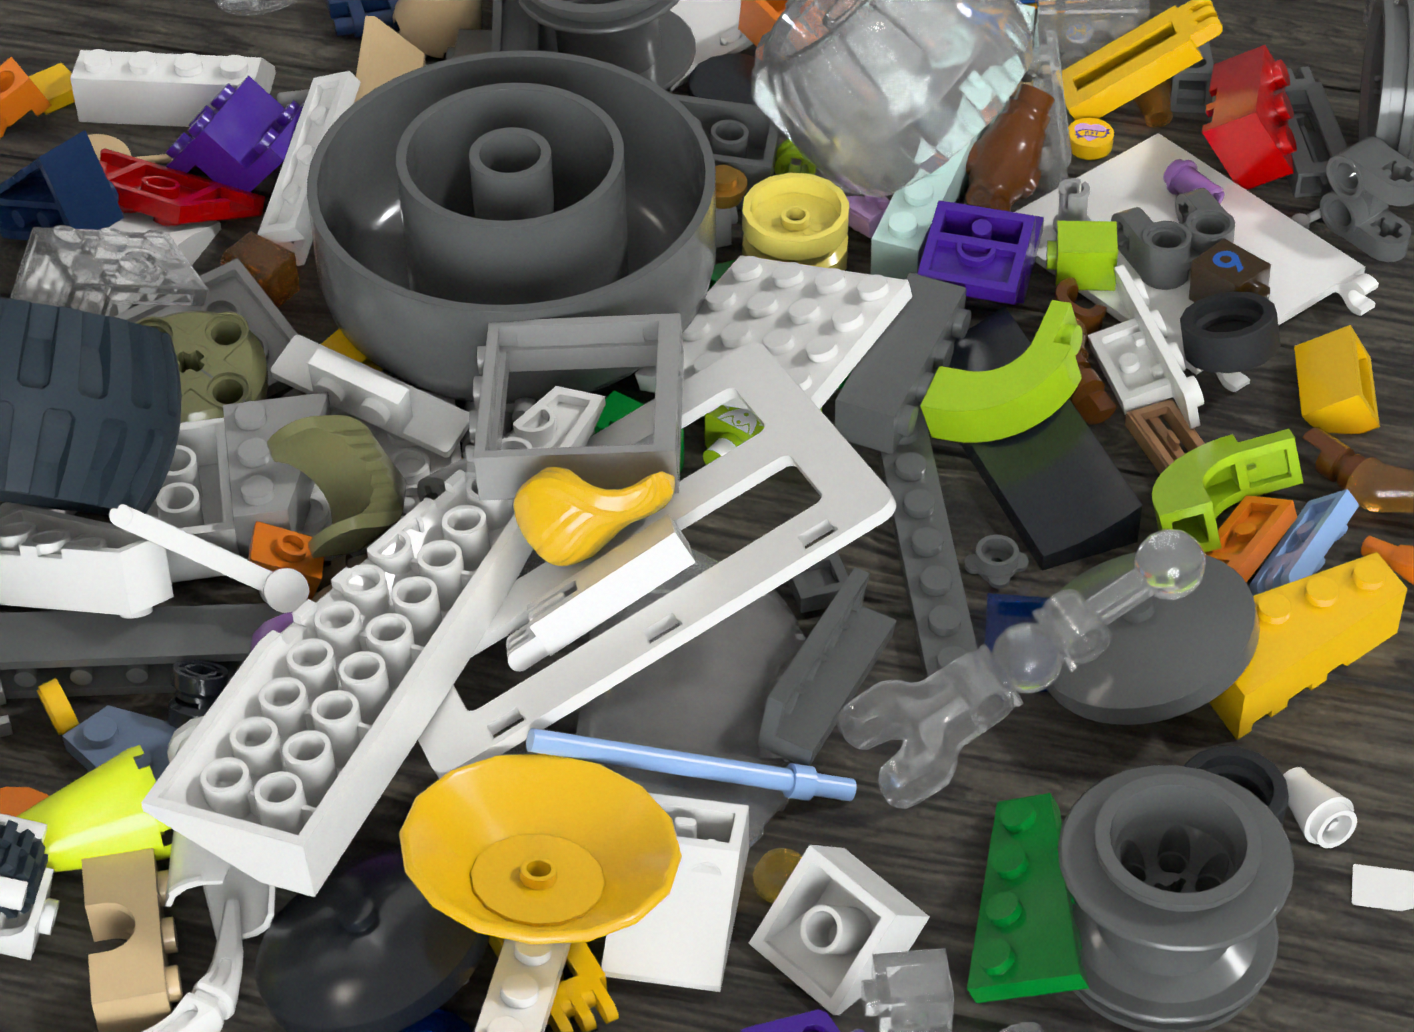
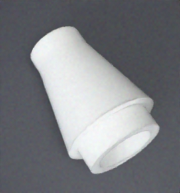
[1283,767,1357,848]

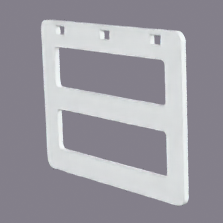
[418,343,896,779]

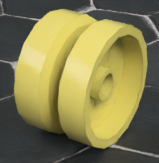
[742,173,849,271]

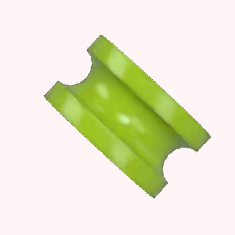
[774,138,818,175]

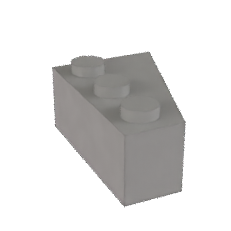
[223,392,331,559]

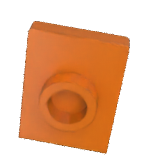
[248,521,324,601]

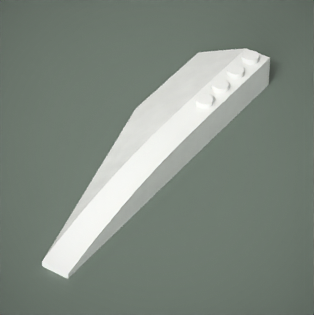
[141,386,606,897]

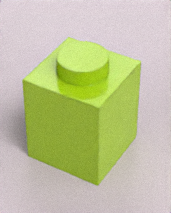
[1046,221,1118,291]

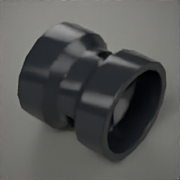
[166,660,229,729]

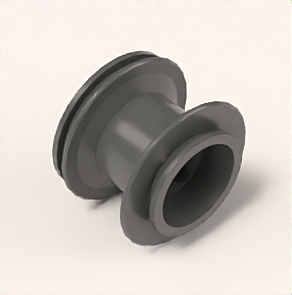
[518,0,696,90]
[1058,765,1294,1032]

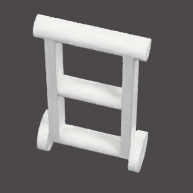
[109,504,309,613]

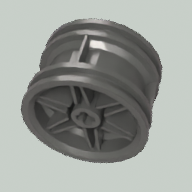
[1358,0,1414,163]

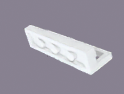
[258,71,361,267]

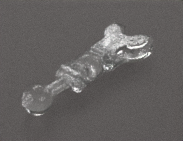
[838,529,1206,809]

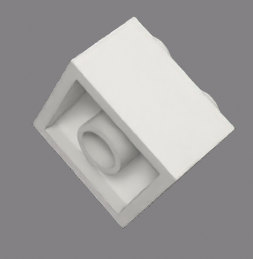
[749,845,930,1015]

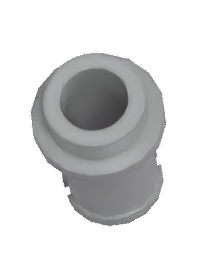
[1053,178,1091,233]

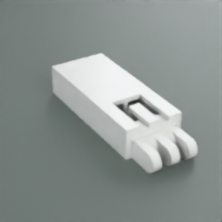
[506,513,695,672]

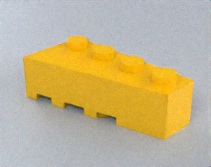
[1209,552,1407,740]

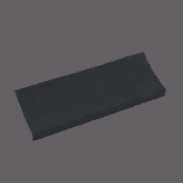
[948,306,1143,571]

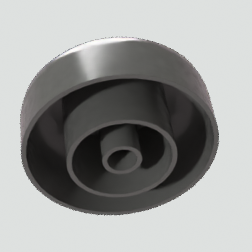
[307,50,716,404]

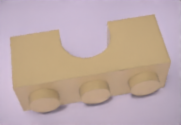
[81,848,183,1032]

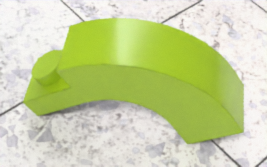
[920,300,1082,443]
[1152,429,1303,553]

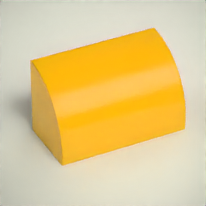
[1294,325,1380,434]

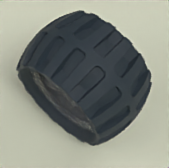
[0,298,182,515]

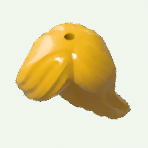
[513,467,675,566]

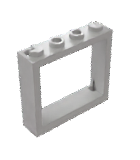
[465,313,684,501]

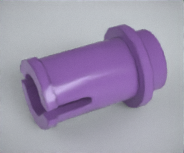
[1163,159,1225,204]

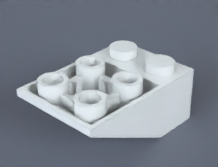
[601,793,749,992]

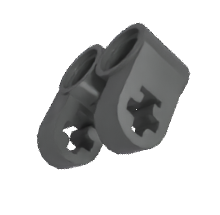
[1320,136,1414,262]
[1111,188,1235,290]

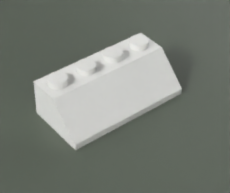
[70,49,276,127]

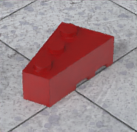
[1202,45,1297,190]

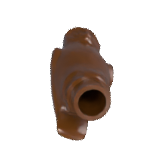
[964,84,1055,212]

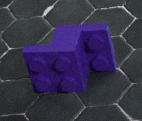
[165,76,305,192]
[917,200,1044,305]

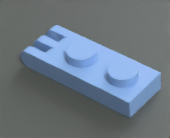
[1249,489,1359,596]

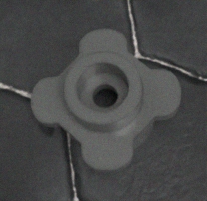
[964,535,1029,588]

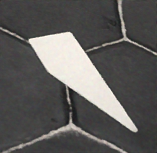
[1352,864,1414,911]

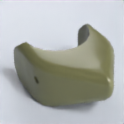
[267,415,406,558]

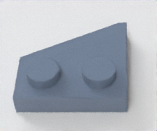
[62,705,177,781]

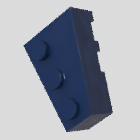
[0,130,124,245]

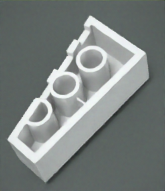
[0,505,174,619]

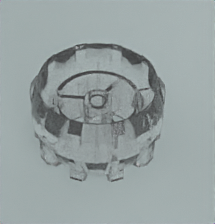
[751,0,1033,198]

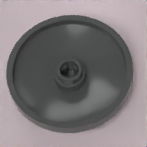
[1033,549,1260,725]

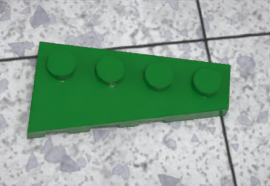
[967,793,1089,1003]

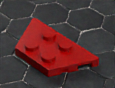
[99,148,265,226]

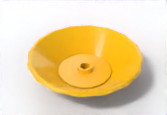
[399,754,682,945]

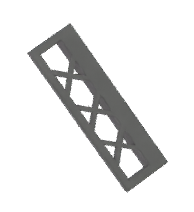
[757,567,897,766]

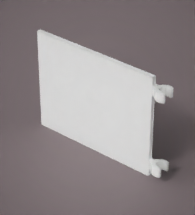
[1015,133,1378,392]

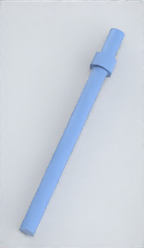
[526,728,856,801]

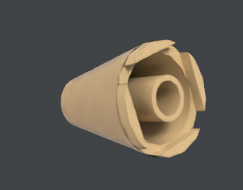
[392,0,483,58]

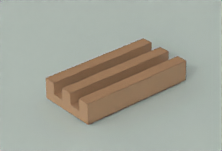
[1125,399,1205,474]

